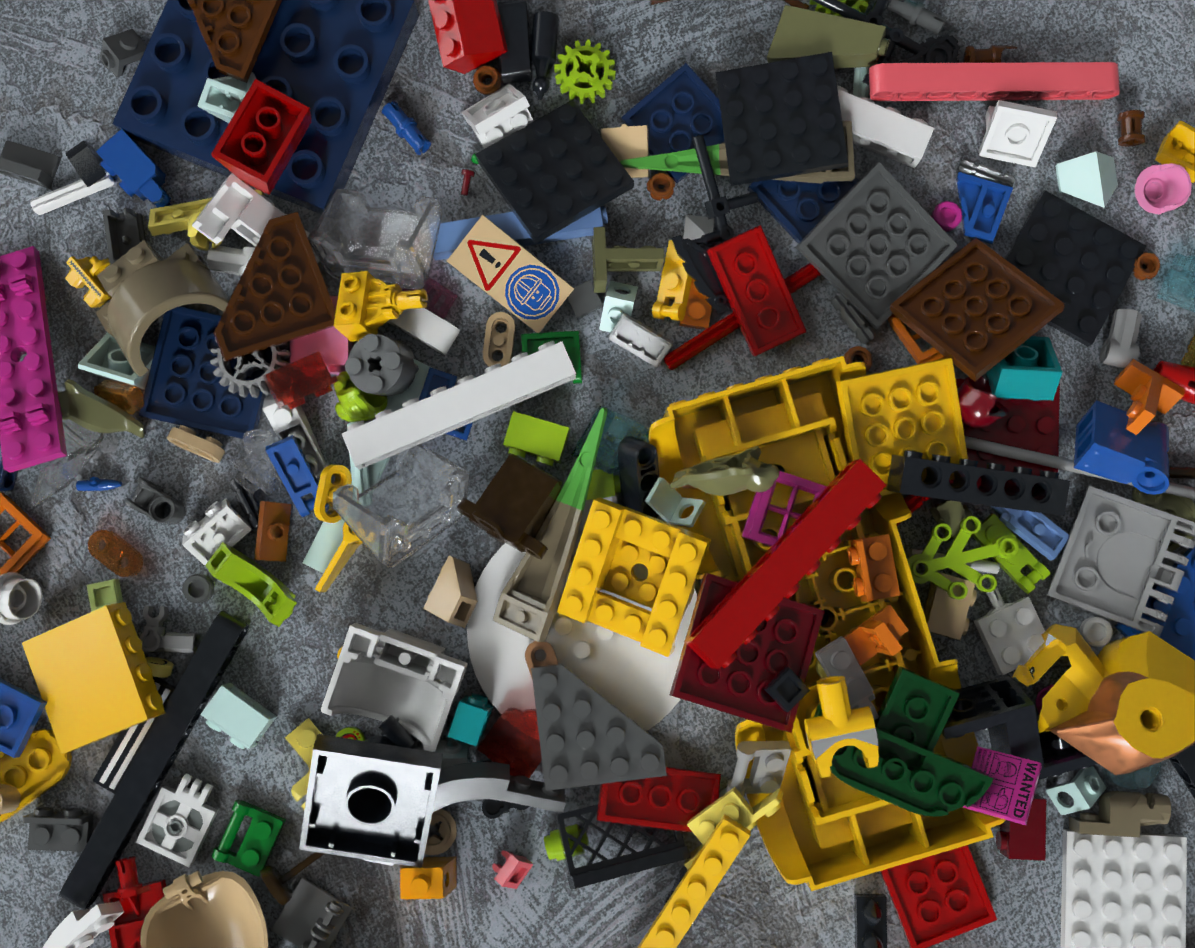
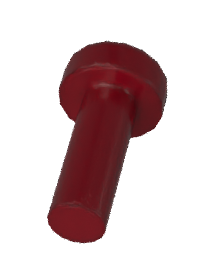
[461,169,475,196]

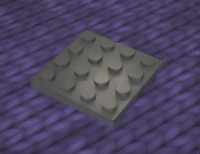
[795,162,958,329]

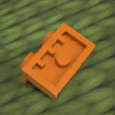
[847,534,901,602]

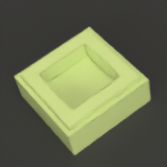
[87,579,123,612]

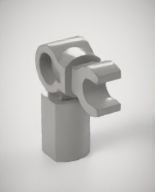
[139,606,200,653]

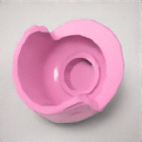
[1135,163,1192,215]

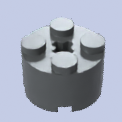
[345,334,416,396]

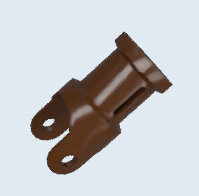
[963,45,1018,63]

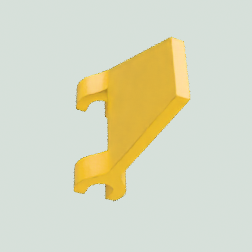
[315,518,377,592]

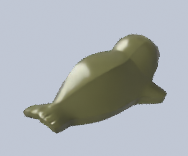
[58,379,145,438]
[670,446,780,496]

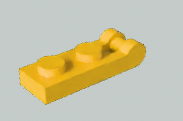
[652,240,692,321]

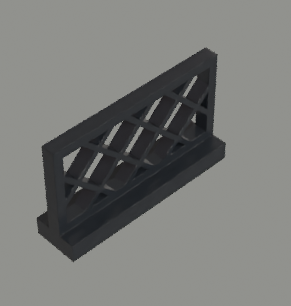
[555,804,691,889]

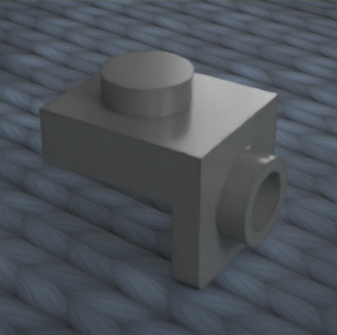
[100,29,147,77]

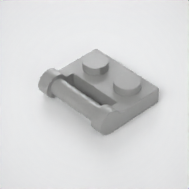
[726,741,791,796]

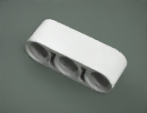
[387,308,460,356]

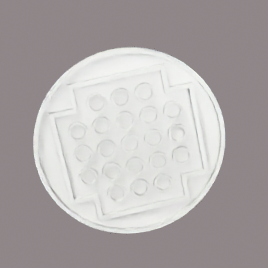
[467,543,698,740]

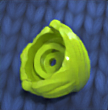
[333,371,388,422]

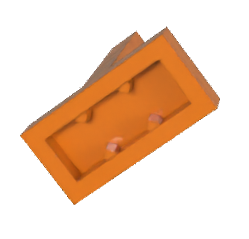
[1114,359,1185,435]
[843,605,909,666]

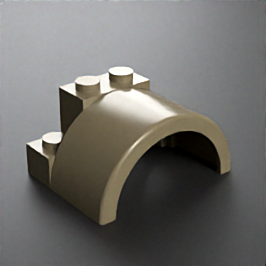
[96,240,230,377]

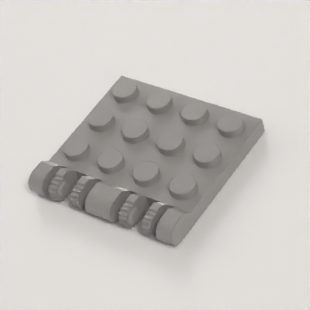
[1046,486,1195,638]

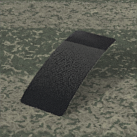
[66,141,106,187]

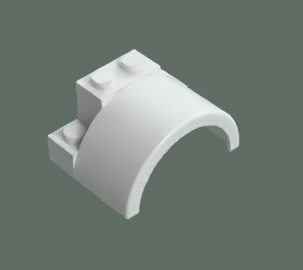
[321,623,468,752]

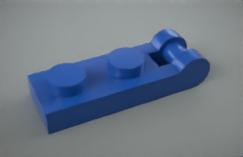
[265,435,329,517]

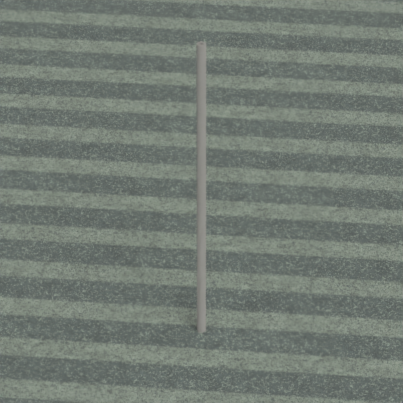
[965,436,1195,500]

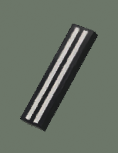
[93,677,175,794]

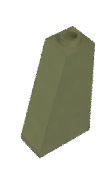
[767,5,890,69]

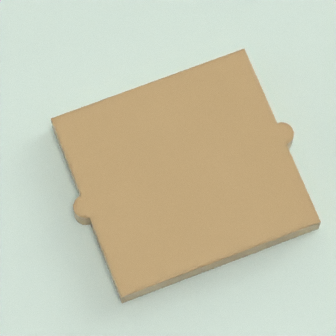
[601,124,650,178]

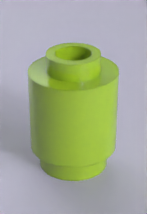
[544,824,589,861]

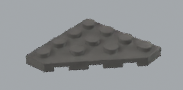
[531,664,667,791]

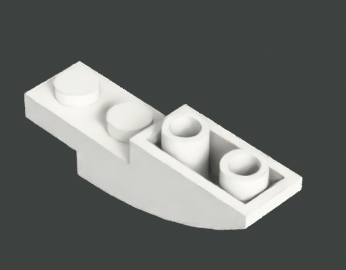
[42,901,124,948]

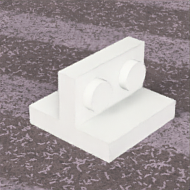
[461,83,534,149]
[979,100,1057,167]

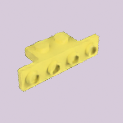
[684,787,783,870]

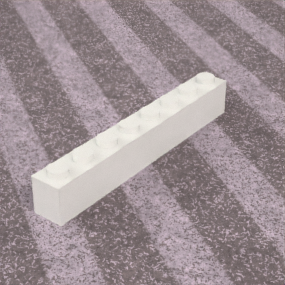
[341,341,576,470]

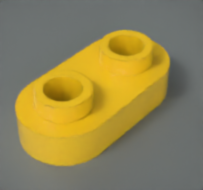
[314,464,352,523]

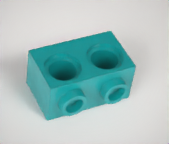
[447,693,494,746]

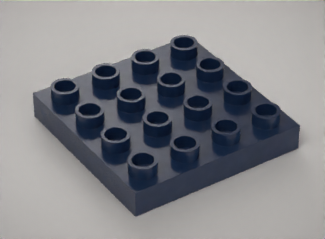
[112,0,419,218]

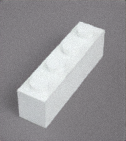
[837,86,934,168]

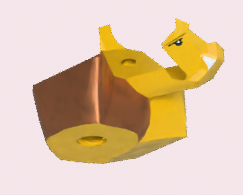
[1012,624,1195,775]

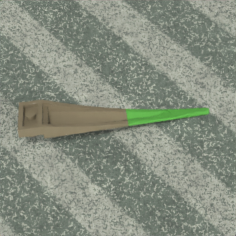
[620,121,855,184]
[493,407,608,642]

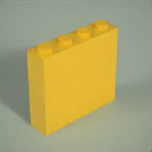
[22,602,165,755]

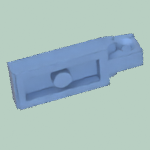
[991,506,1070,561]

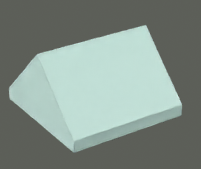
[78,332,156,390]

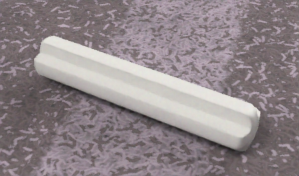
[30,170,115,215]

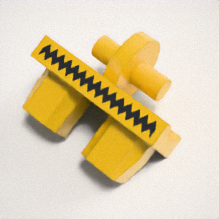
[65,256,112,308]

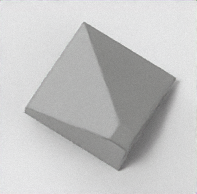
[683,215,714,247]

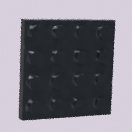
[715,52,848,186]
[475,100,634,244]
[1005,190,1146,347]

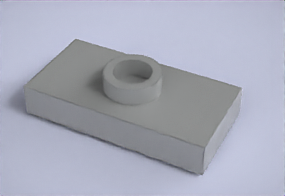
[608,312,673,367]

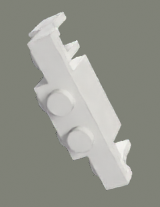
[192,173,328,263]

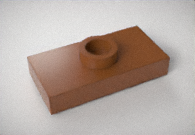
[254,501,292,562]

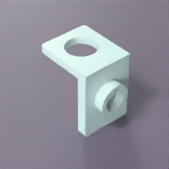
[599,281,638,332]
[645,477,706,527]
[1046,765,1106,815]

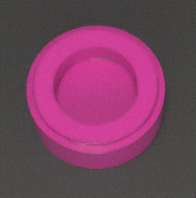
[931,201,962,232]

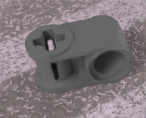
[124,477,185,525]

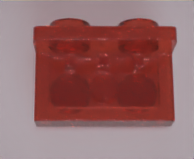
[263,351,338,410]

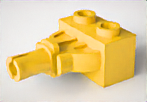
[333,271,428,342]

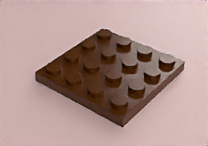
[890,238,1065,381]

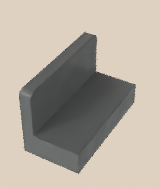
[0,140,61,189]

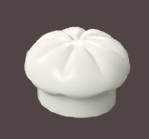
[0,572,43,625]

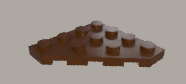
[187,0,282,83]
[214,212,336,362]

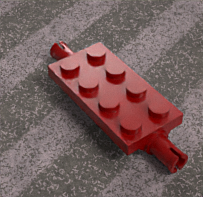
[102,856,166,948]

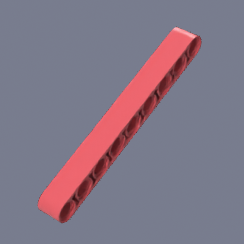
[869,62,1120,101]

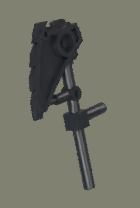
[813,0,960,85]
[672,135,758,313]

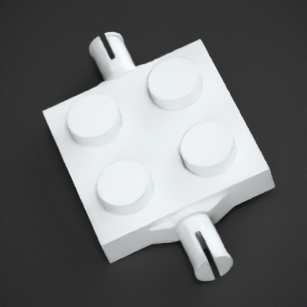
[974,587,1045,682]

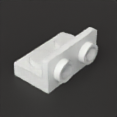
[182,498,252,565]

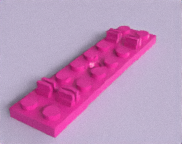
[0,246,67,473]

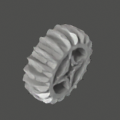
[210,339,291,398]

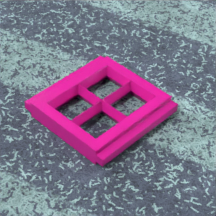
[741,471,827,547]

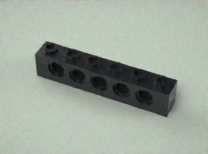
[887,450,1070,516]

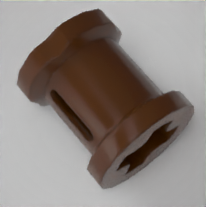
[1117,110,1145,147]

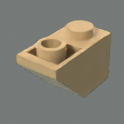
[423,555,478,628]

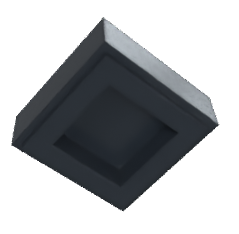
[764,666,810,712]

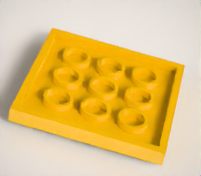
[836,358,968,496]

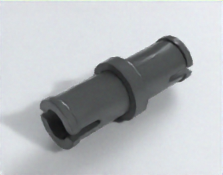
[887,0,947,36]

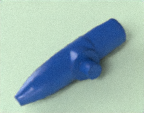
[76,477,122,491]

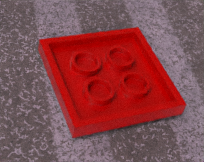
[880,845,997,948]

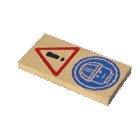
[447,215,574,333]

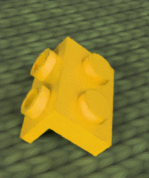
[1155,121,1195,183]

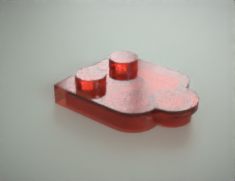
[477,708,542,778]

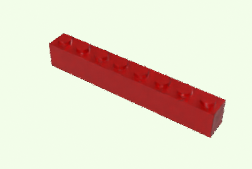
[684,459,886,669]

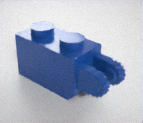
[96,129,172,208]

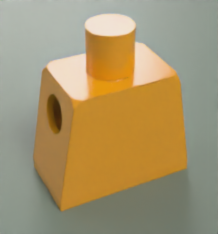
[400,856,457,899]

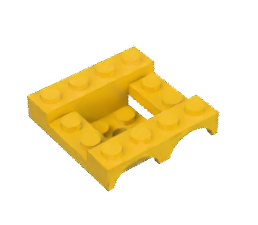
[557,497,712,657]

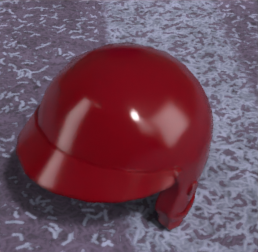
[957,376,1009,428]

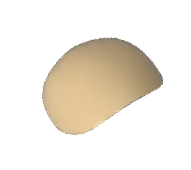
[140,871,269,948]

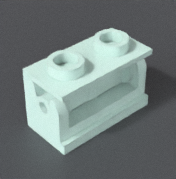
[200,683,277,749]

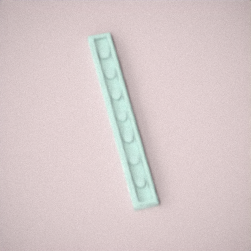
[302,359,432,574]

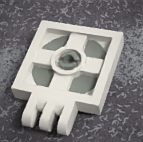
[136,773,218,867]

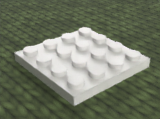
[1060,829,1187,948]

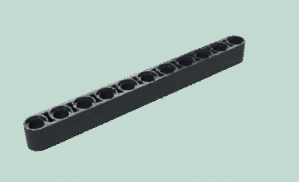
[60,610,249,910]

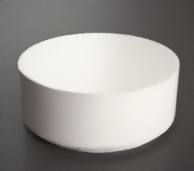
[1079,617,1113,647]

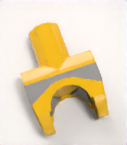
[804,676,879,778]

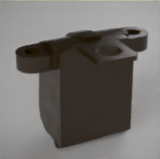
[456,454,562,560]

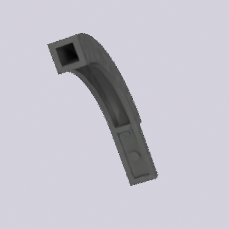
[363,762,566,866]

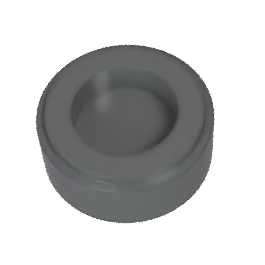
[182,574,215,603]

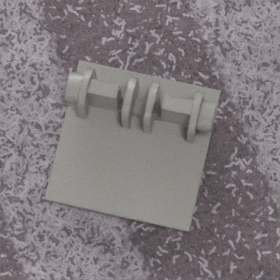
[271,877,353,948]

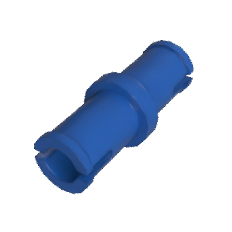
[382,101,431,155]

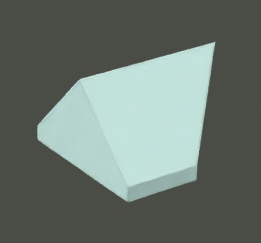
[197,72,256,123]
[1055,151,1118,208]

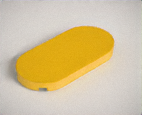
[0,729,72,823]

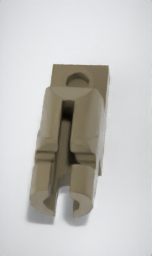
[1069,791,1171,837]

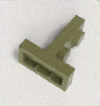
[592,227,664,293]

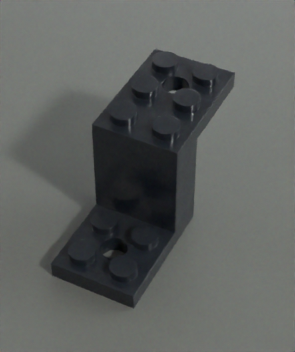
[942,675,1098,780]

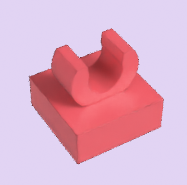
[492,850,534,889]

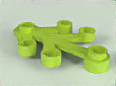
[907,516,1019,600]

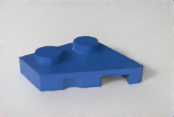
[956,172,1013,244]

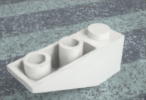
[262,387,327,478]

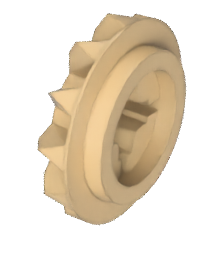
[425,808,457,855]

